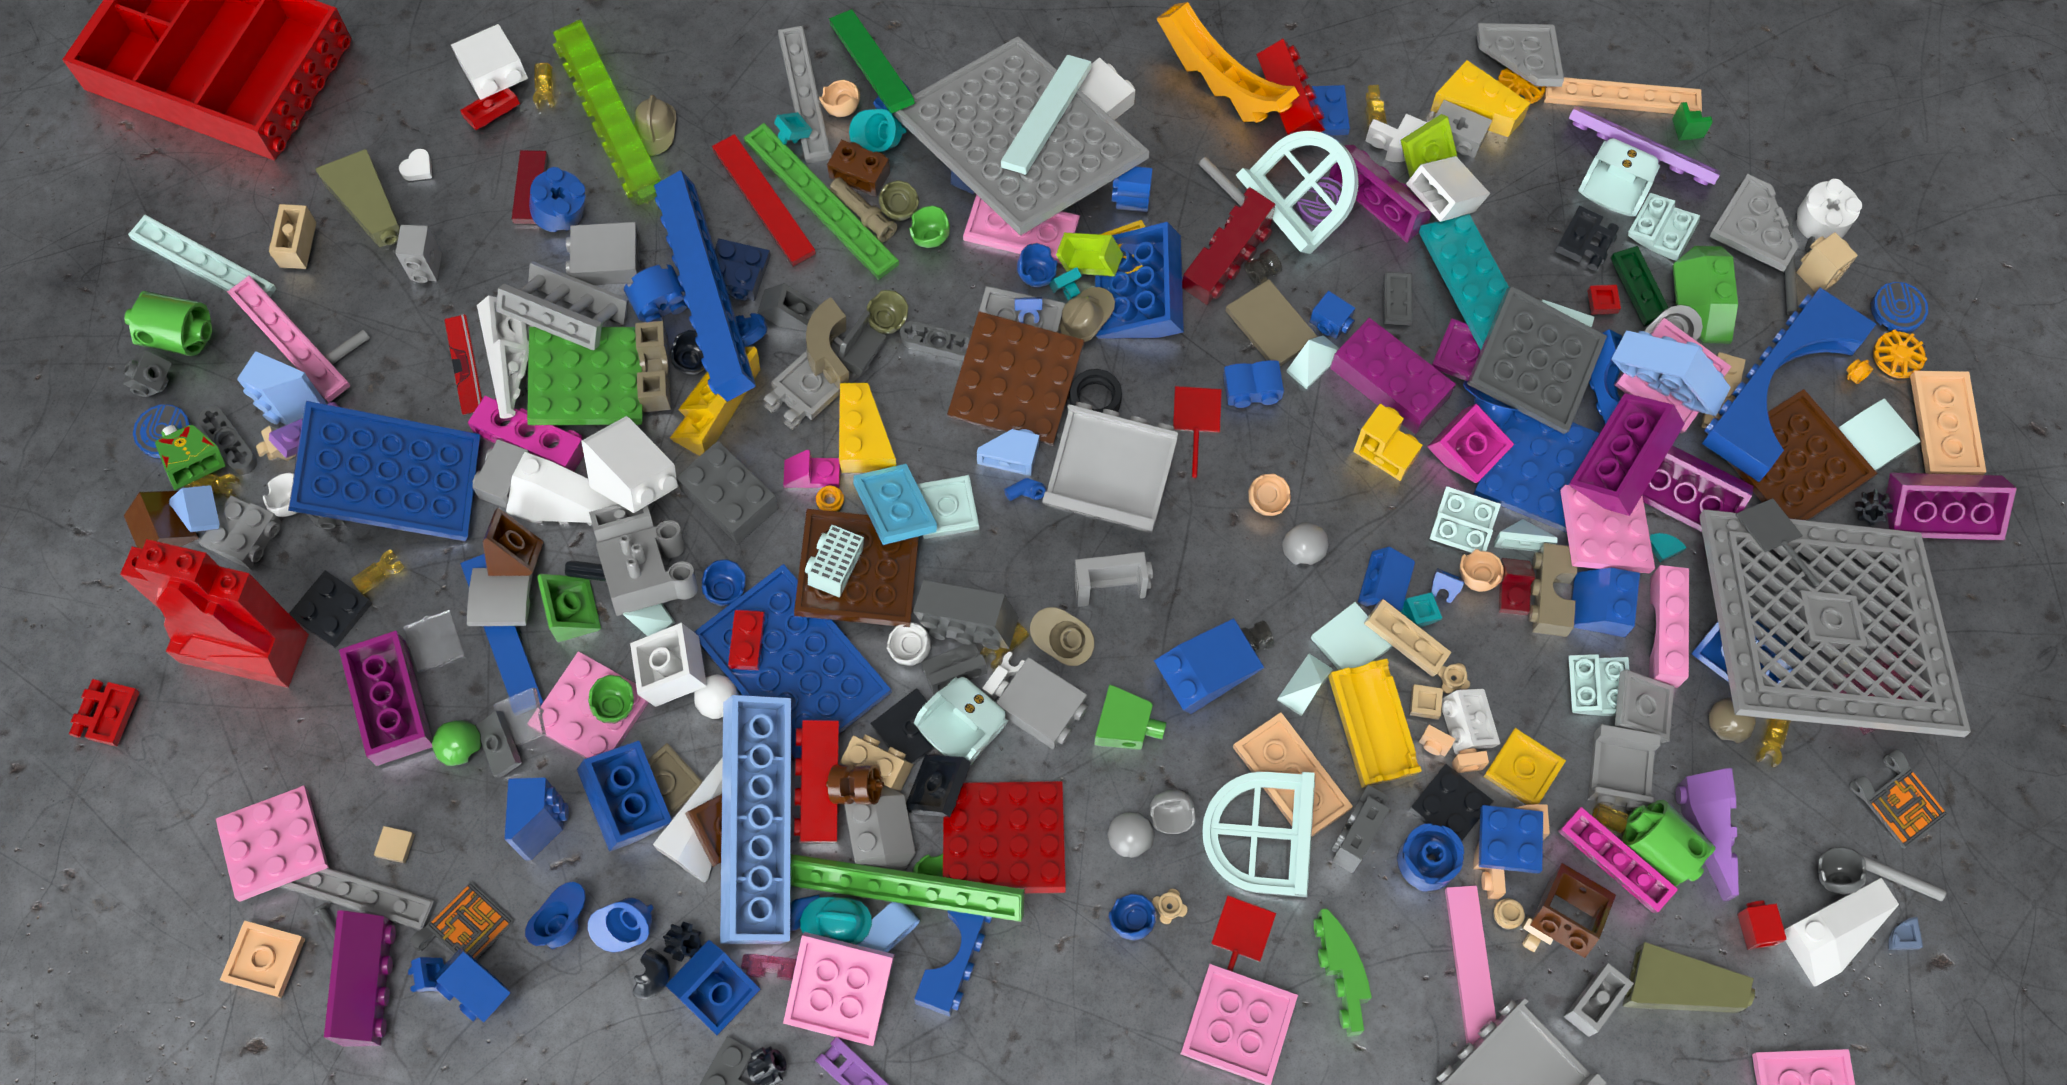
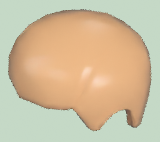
[819,79,860,117]
[1248,473,1291,516]
[1459,549,1504,592]

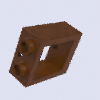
[1530,863,1616,958]

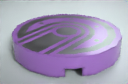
[1296,177,1342,226]

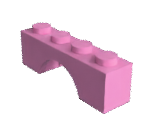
[1649,565,1689,688]

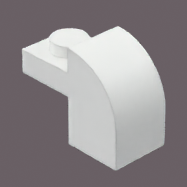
[1365,114,1427,162]

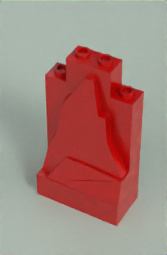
[120,539,309,688]

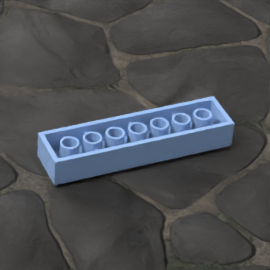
[720,695,791,944]

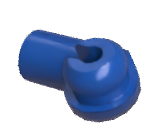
[1004,478,1047,501]
[790,894,820,931]

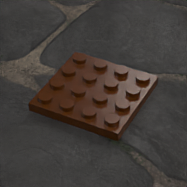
[947,311,1085,446]
[1727,389,1878,521]
[794,509,918,628]

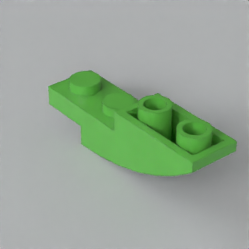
[1313,909,1372,1037]

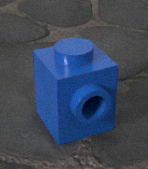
[1310,290,1355,340]

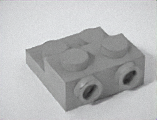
[199,495,282,570]

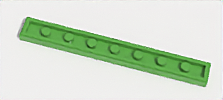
[744,123,899,280]
[790,854,1024,922]

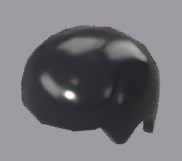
[670,330,706,375]
[633,948,671,999]

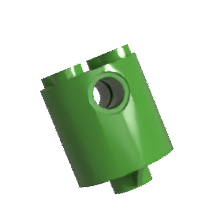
[124,291,212,356]
[1623,800,1716,887]

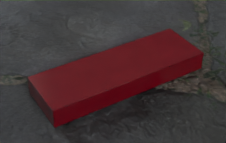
[511,150,548,224]

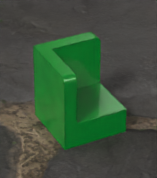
[1672,102,1713,141]

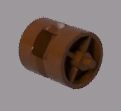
[826,765,884,805]

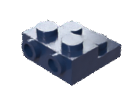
[714,238,771,301]

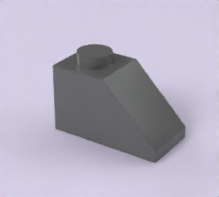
[757,283,819,332]

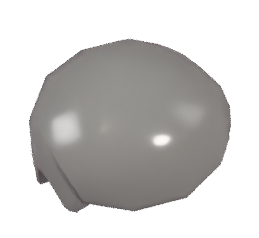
[1282,522,1329,565]
[1150,790,1196,834]
[1107,812,1155,858]

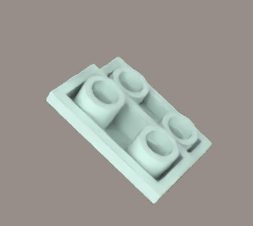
[1628,193,1700,261]
[1839,398,1921,471]
[1429,486,1501,553]
[1569,654,1629,716]

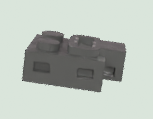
[1331,785,1390,873]

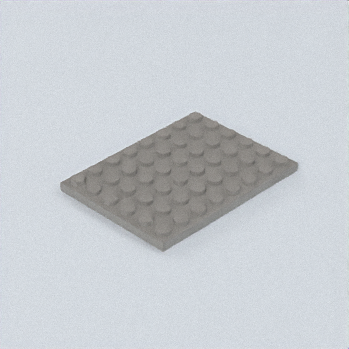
[893,36,1149,236]

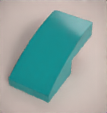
[1399,592,1442,628]

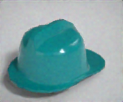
[849,109,907,152]
[800,897,872,945]

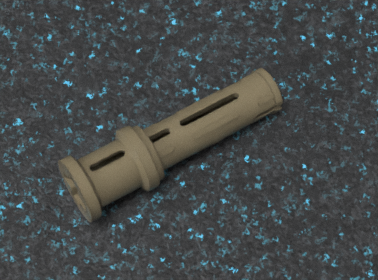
[829,177,897,242]

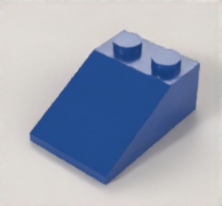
[1154,618,1265,714]

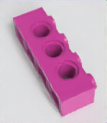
[468,396,584,472]
[1558,807,1678,913]

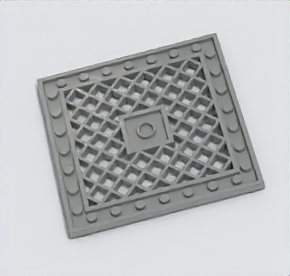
[1699,510,1971,737]

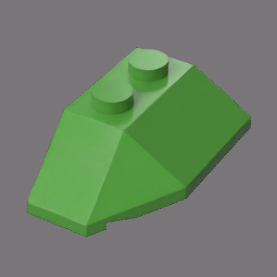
[1673,246,1738,344]

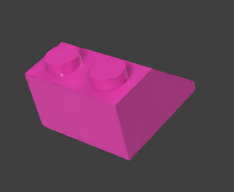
[1427,404,1514,483]

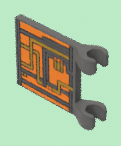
[1849,750,1949,849]
[410,882,514,960]

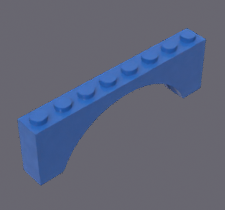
[1702,288,1876,482]

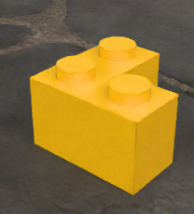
[1353,404,1423,481]

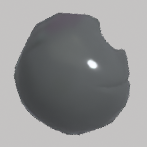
[1818,847,1867,895]

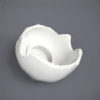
[263,472,298,517]
[887,622,931,666]
[694,674,741,719]

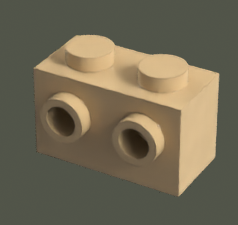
[269,204,317,269]
[1796,232,1858,293]
[840,734,914,791]

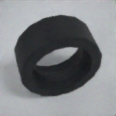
[1069,369,1122,413]

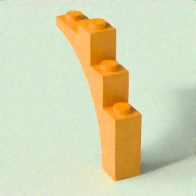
[1156,2,1299,123]

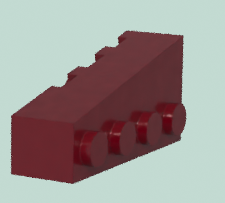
[1182,187,1276,305]

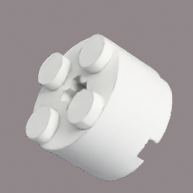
[1796,179,1862,241]

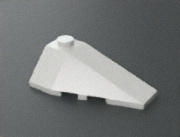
[506,452,618,525]
[1784,878,1899,987]

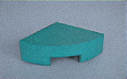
[1649,533,1687,563]

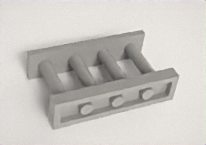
[496,261,629,351]

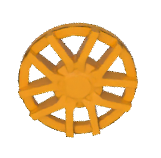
[1497,68,1546,104]
[1873,329,1927,378]

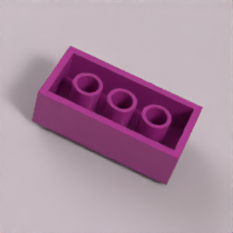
[1330,317,1456,435]
[339,630,433,766]

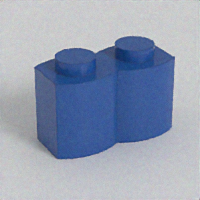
[1111,166,1153,213]
[1223,360,1284,408]

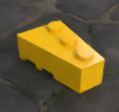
[1430,60,1530,137]
[839,383,896,473]

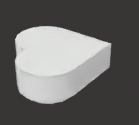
[399,149,432,181]

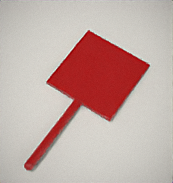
[1173,386,1222,478]
[1211,896,1276,972]

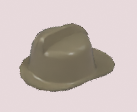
[633,95,676,156]
[1060,287,1115,342]
[1030,607,1095,666]

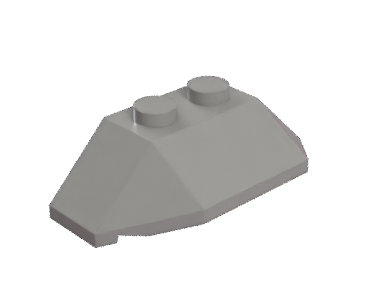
[844,785,915,898]

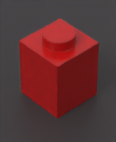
[1737,900,1787,950]

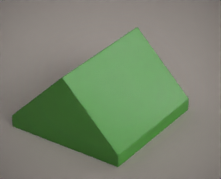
[537,574,601,642]

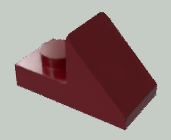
[1499,558,1535,616]

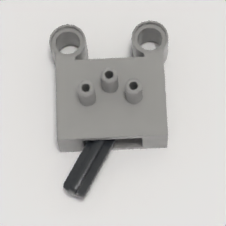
[565,520,698,616]

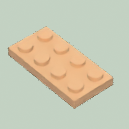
[1910,371,1986,475]
[1233,712,1353,837]

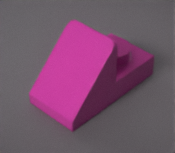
[783,450,840,488]

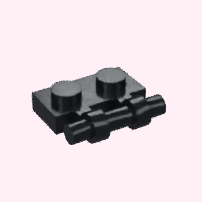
[1555,205,1619,271]

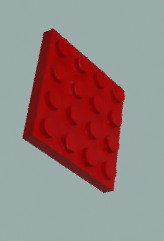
[943,781,1066,893]

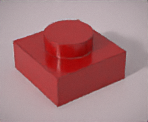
[1587,285,1621,315]

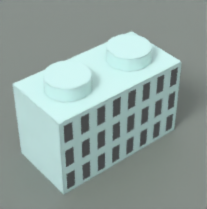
[805,525,864,598]

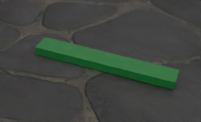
[829,9,915,114]

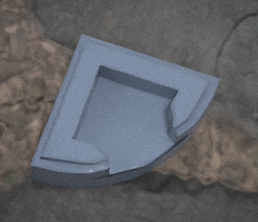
[1888,917,1923,950]

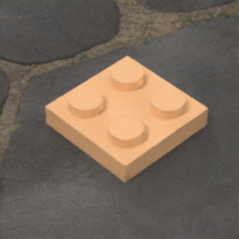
[220,921,305,998]

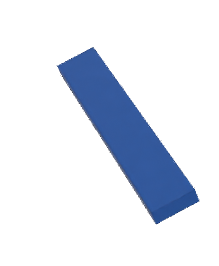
[460,554,544,717]

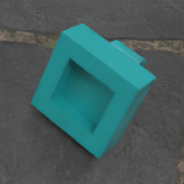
[774,112,812,145]
[1049,267,1082,301]

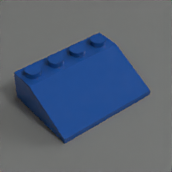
[1095,222,1184,339]

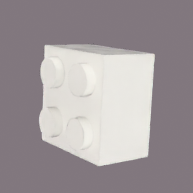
[630,623,707,707]

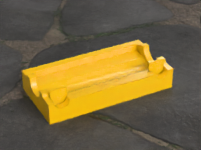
[1328,659,1422,788]

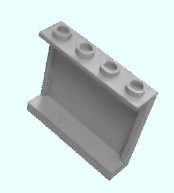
[1042,402,1178,533]
[1435,998,1606,1085]

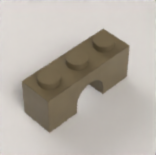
[635,321,671,412]
[1529,543,1577,637]

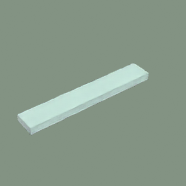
[1001,55,1091,175]
[128,215,277,297]

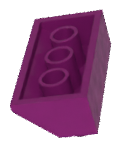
[1329,144,1432,243]
[1570,393,1685,516]
[1642,445,1754,532]
[1886,473,2016,540]
[324,910,396,1047]

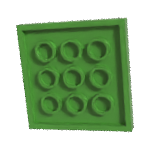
[527,327,642,425]

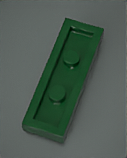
[1610,246,1669,326]

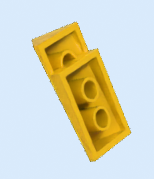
[670,346,760,456]

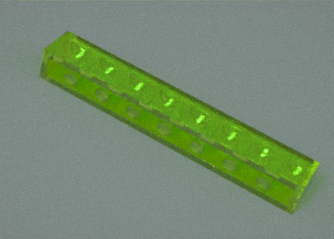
[553,19,661,206]

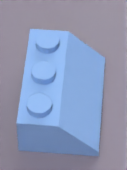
[237,351,327,425]

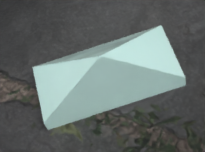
[1287,335,1339,389]
[1494,519,1557,552]
[623,603,676,636]
[1277,654,1333,716]

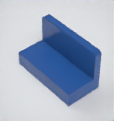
[1358,547,1415,611]

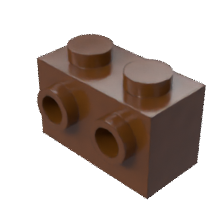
[827,139,890,197]

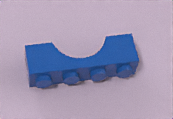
[1589,329,1623,424]
[914,910,993,1017]

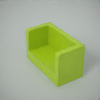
[1056,232,1123,276]

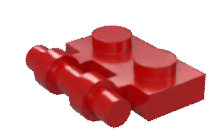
[69,679,140,747]

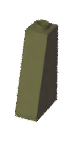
[315,149,400,248]
[1622,942,1755,1013]

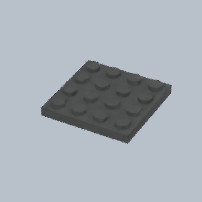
[1467,286,1607,434]

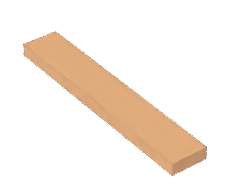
[1544,77,1702,114]

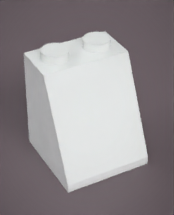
[582,416,678,513]

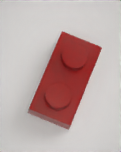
[460,88,520,130]
[728,610,765,670]

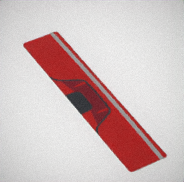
[444,314,482,415]

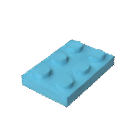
[853,464,937,545]

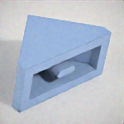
[169,485,220,532]

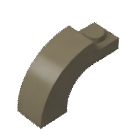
[806,297,849,391]

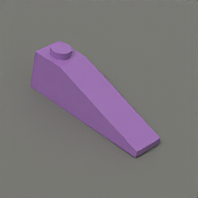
[1675,768,1739,901]

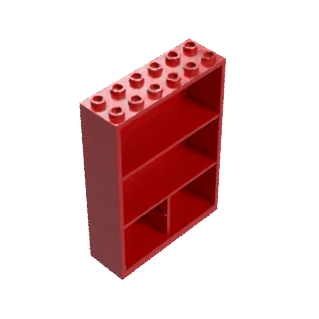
[62,0,352,161]

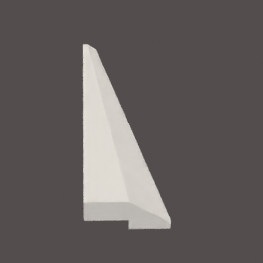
[477,295,534,419]
[653,757,723,884]

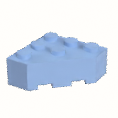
[1612,330,1731,416]

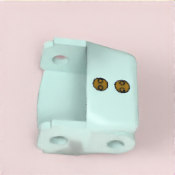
[1578,138,1661,217]
[914,677,1008,765]

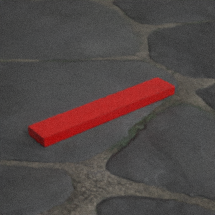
[712,134,816,267]

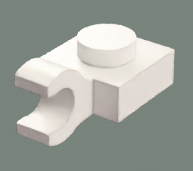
[982,652,1025,701]

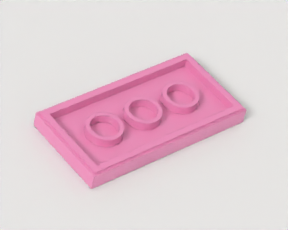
[963,194,1080,264]

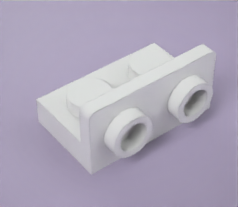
[1442,689,1500,755]

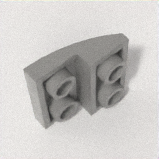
[467,568,533,626]

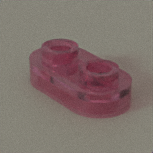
[741,954,797,981]

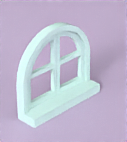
[1236,131,1358,254]
[1203,772,1315,897]

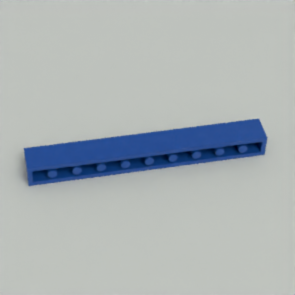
[654,170,756,402]

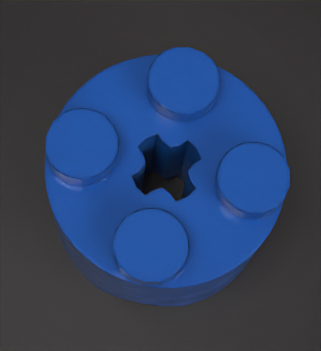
[529,167,585,232]
[624,264,687,322]
[1397,824,1464,892]

